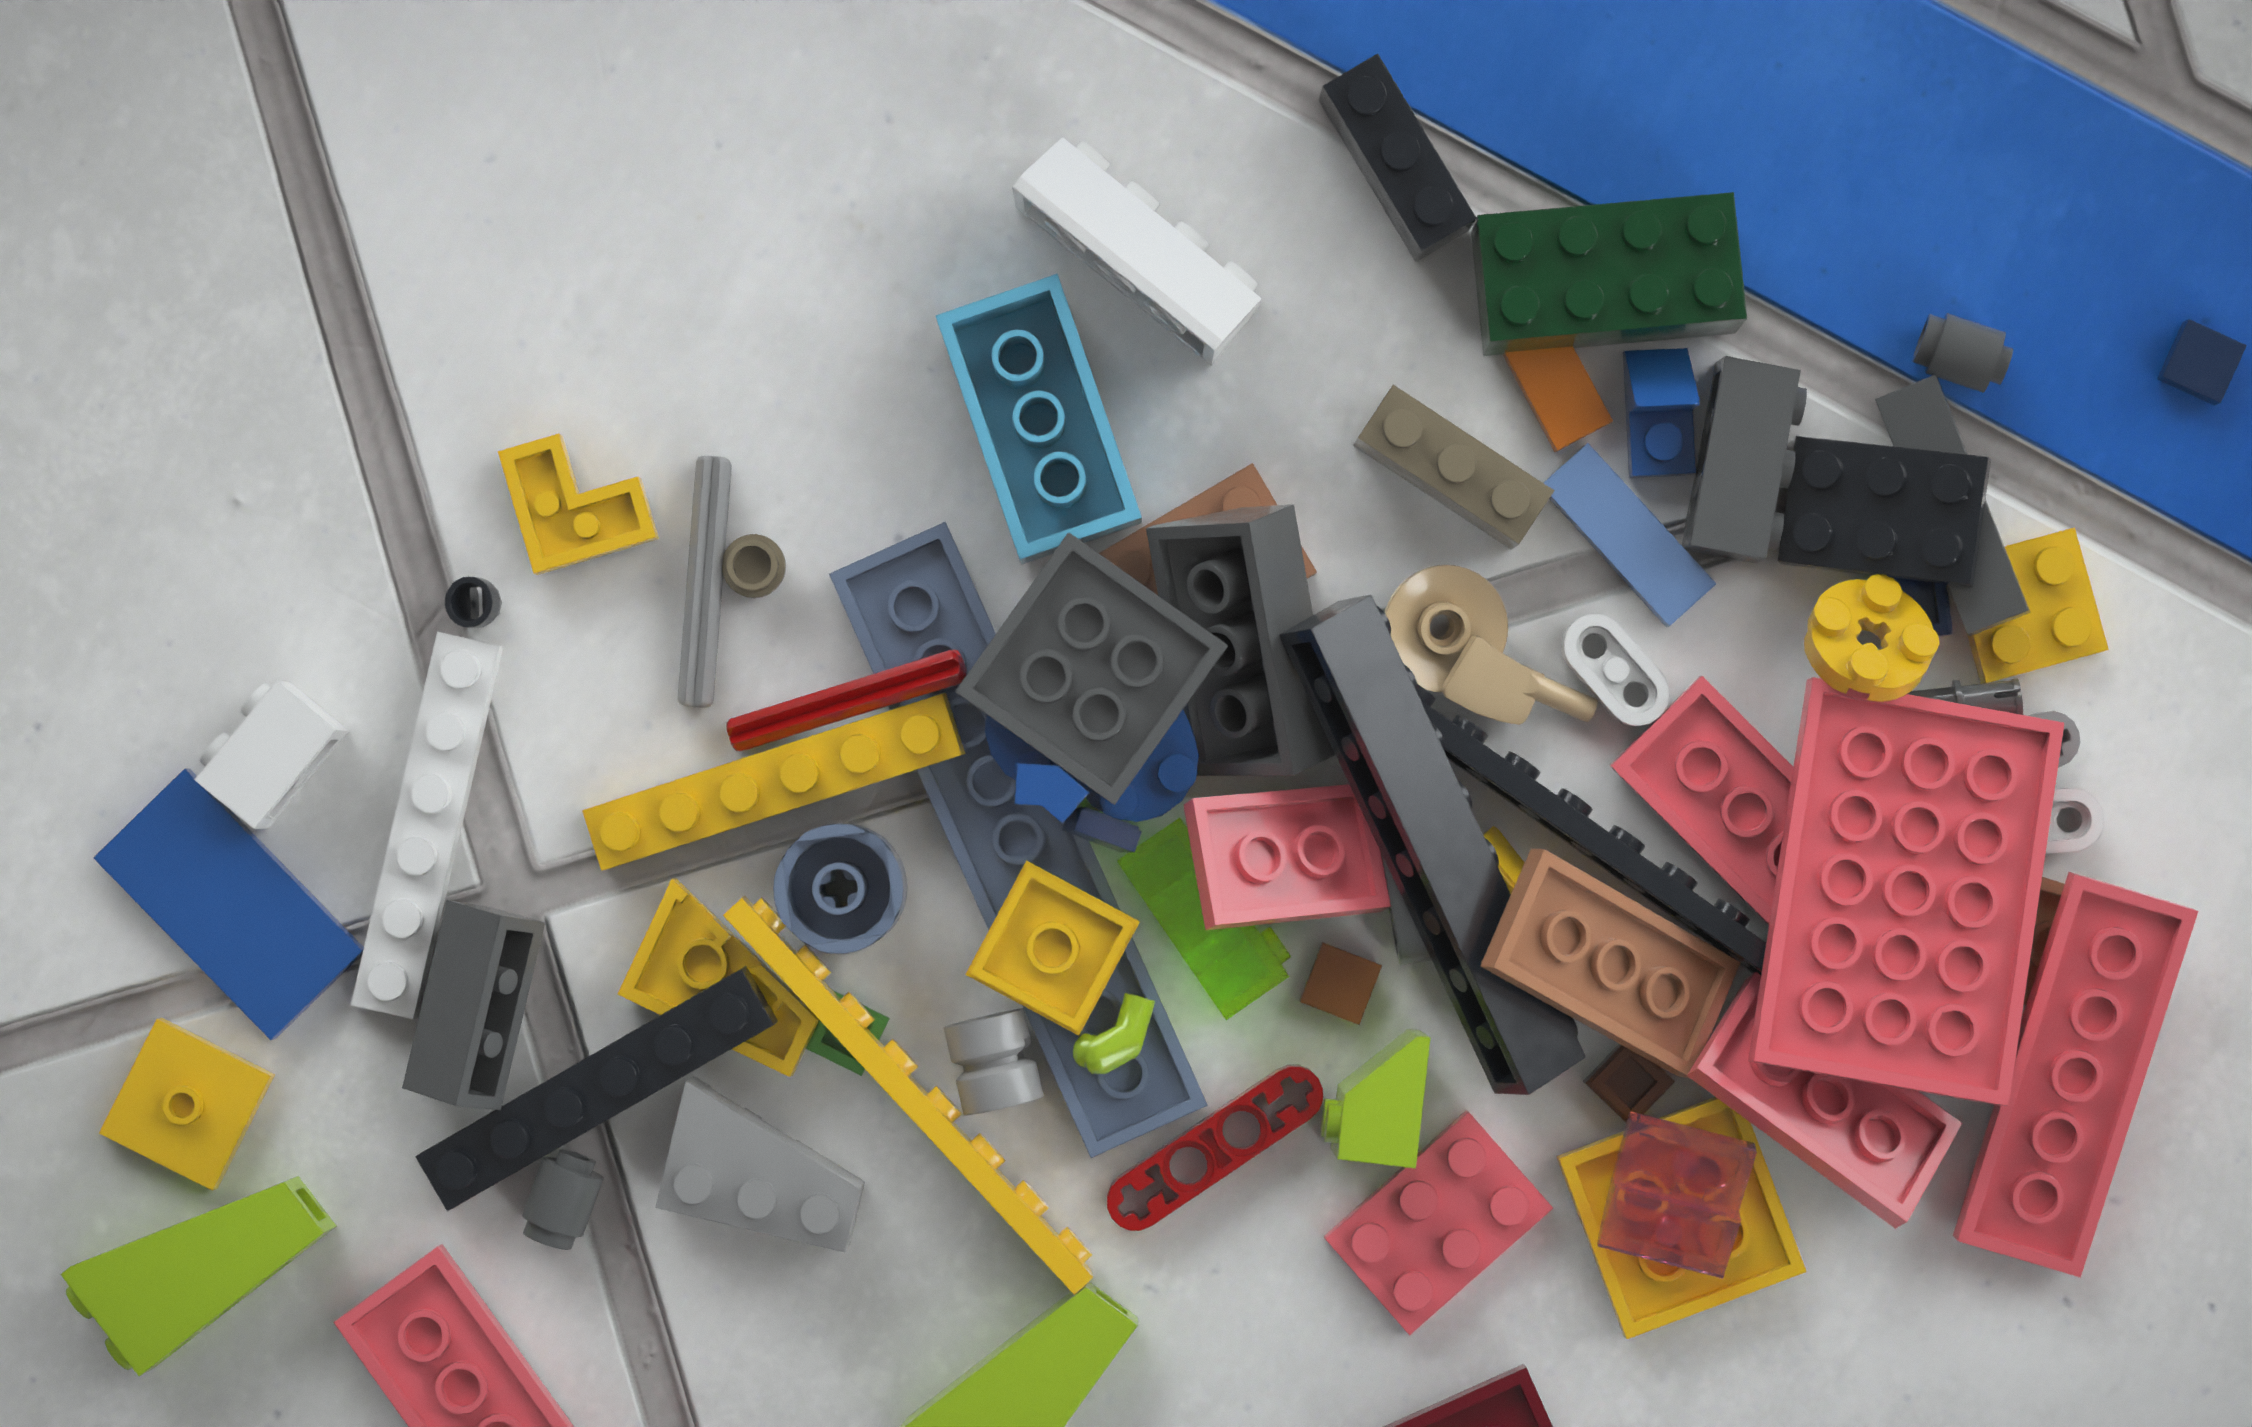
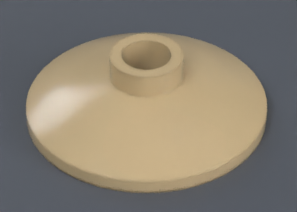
[1384,565,1508,692]

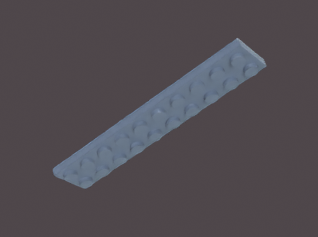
[829,522,1208,1158]

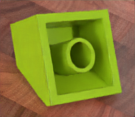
[1321,1029,1431,1168]

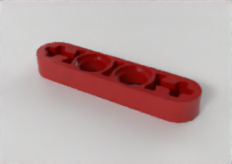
[1107,1064,1323,1231]

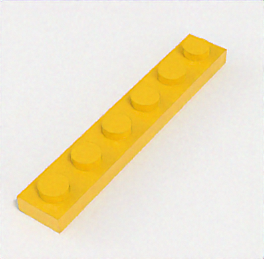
[582,693,966,871]

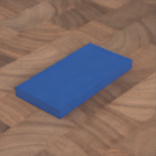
[93,768,364,1040]

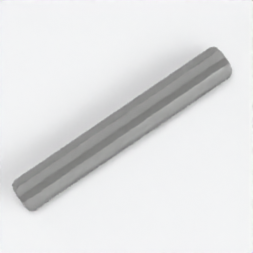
[678,456,732,708]

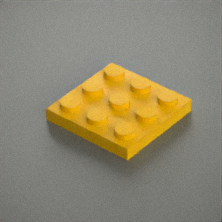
[1556,1097,1807,1339]

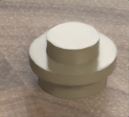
[722,534,786,598]

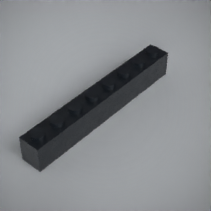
[1279,595,1586,1095]

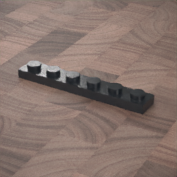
[415,966,778,1212]

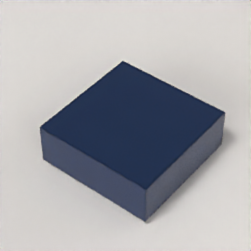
[2157,319,2247,405]
[1062,807,1142,852]

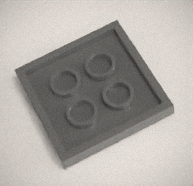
[955,532,1228,805]

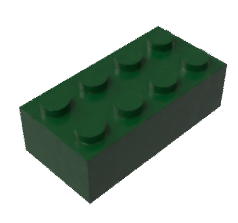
[1471,192,1747,356]

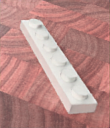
[351,632,503,1019]

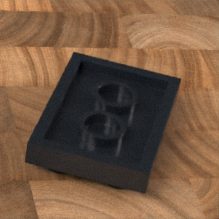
[1777,436,1991,587]

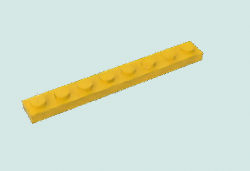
[723,895,1093,1295]

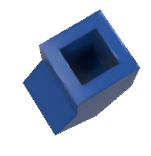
[1015,763,1089,823]

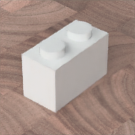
[194,680,349,829]

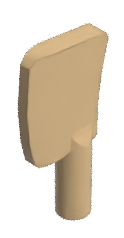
[1442,635,1598,725]

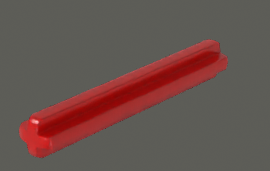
[726,649,967,751]

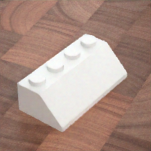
[1012,137,1262,366]

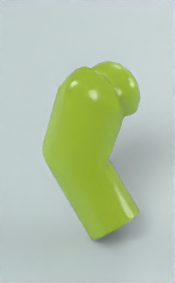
[1073,992,1155,1074]

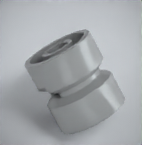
[943,1008,1044,1115]

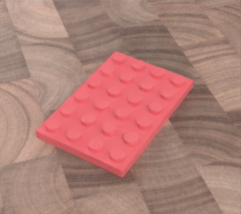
[1748,677,2064,1106]

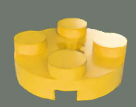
[1804,574,1939,702]

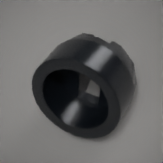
[445,576,502,628]

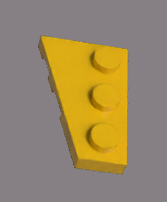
[617,878,819,1077]

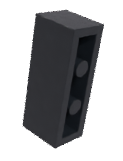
[1319,53,1477,262]

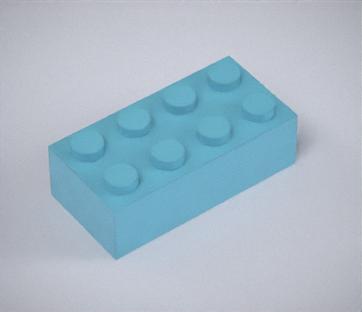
[935,274,1142,565]

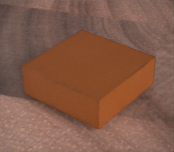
[1299,942,1382,1025]

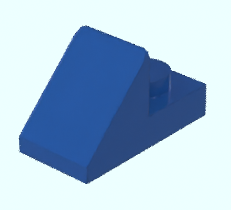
[1623,348,1700,478]

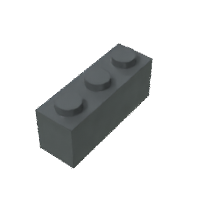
[1682,356,1807,563]
[402,900,545,1110]

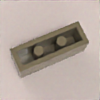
[1353,384,1555,550]

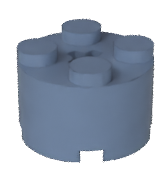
[773,824,908,954]

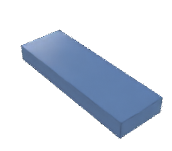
[1544,443,1716,628]

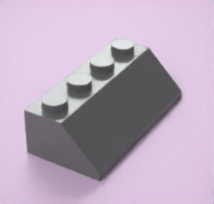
[1146,504,1335,776]

